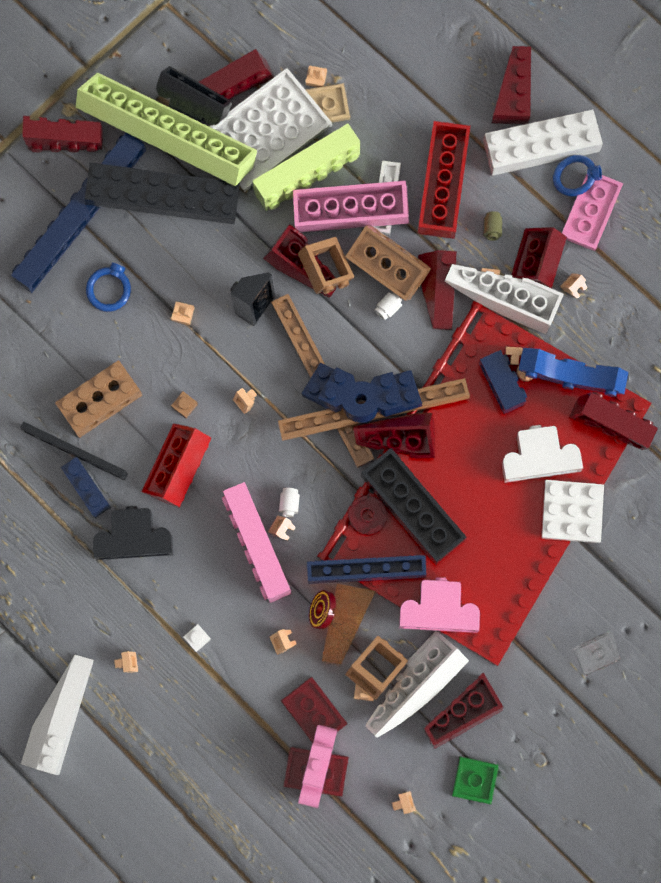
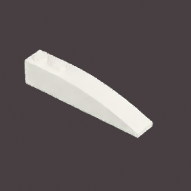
[445,264,564,334]
[365,631,469,738]
[21,655,94,775]

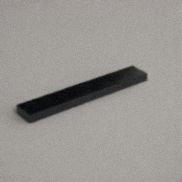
[20,421,128,480]

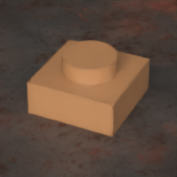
[171,391,198,419]

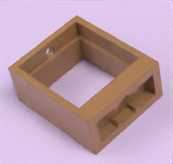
[298,237,354,294]
[345,636,408,700]

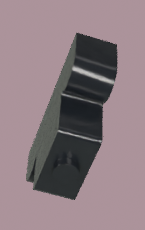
[156,66,233,125]
[93,506,173,560]

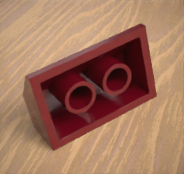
[511,227,567,289]

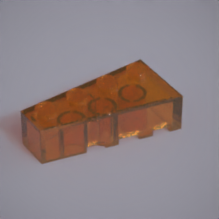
[322,583,375,666]

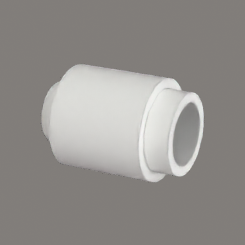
[374,293,402,320]
[279,488,300,517]

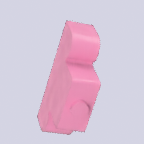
[399,578,480,633]
[298,725,337,808]

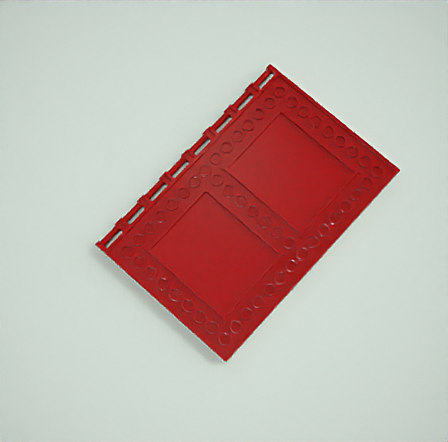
[317,301,651,666]

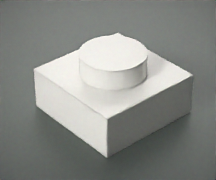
[184,624,211,652]

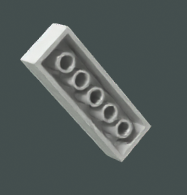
[483,110,603,176]

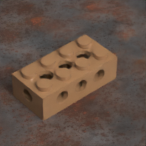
[345,225,431,301]
[55,360,143,438]

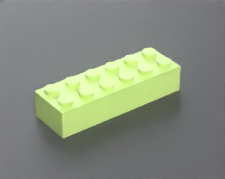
[252,124,360,211]

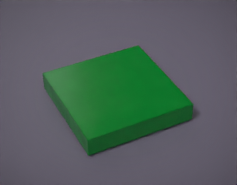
[452,757,499,805]

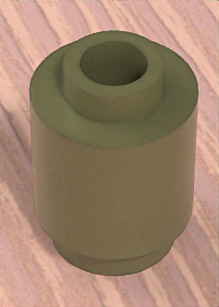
[483,211,502,241]

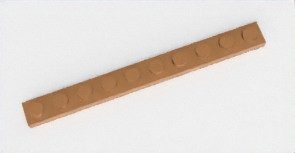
[271,294,374,468]
[278,378,470,441]

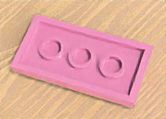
[562,174,623,251]

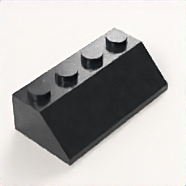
[230,272,275,326]

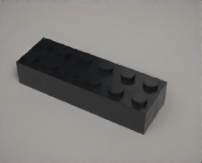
[361,448,467,565]

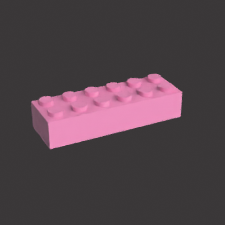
[293,181,409,232]
[222,482,291,603]

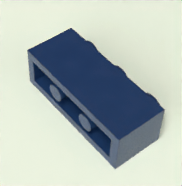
[479,350,527,414]
[61,457,111,518]

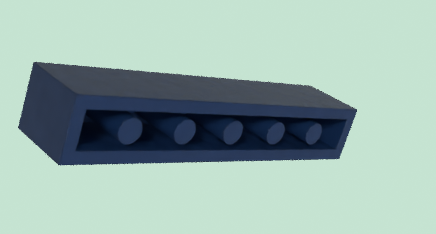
[307,555,427,584]

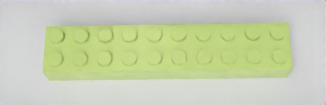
[76,72,257,186]

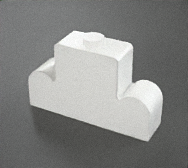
[502,425,583,483]

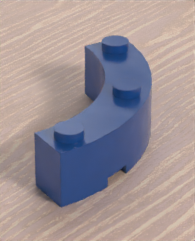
[519,348,629,397]

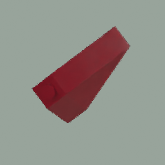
[263,224,337,298]
[418,250,457,330]
[353,413,435,459]

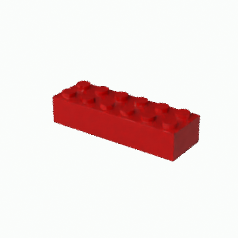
[418,121,471,239]

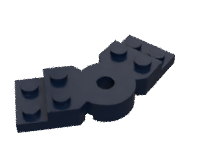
[301,363,422,423]

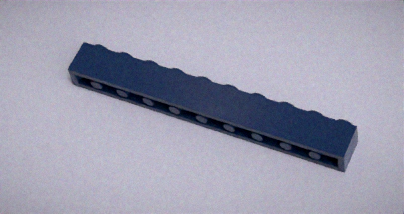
[11,132,146,293]

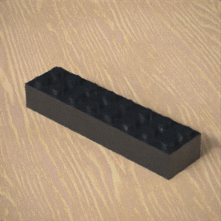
[85,162,240,224]

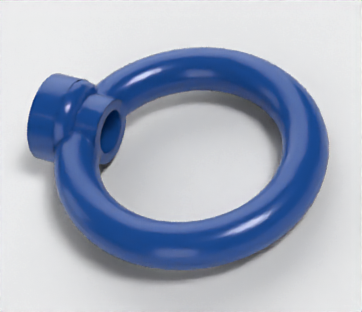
[553,155,602,196]
[86,262,131,312]

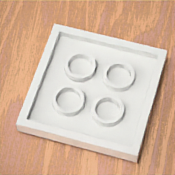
[541,480,604,543]

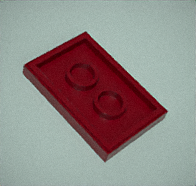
[281,677,347,743]
[284,747,349,797]

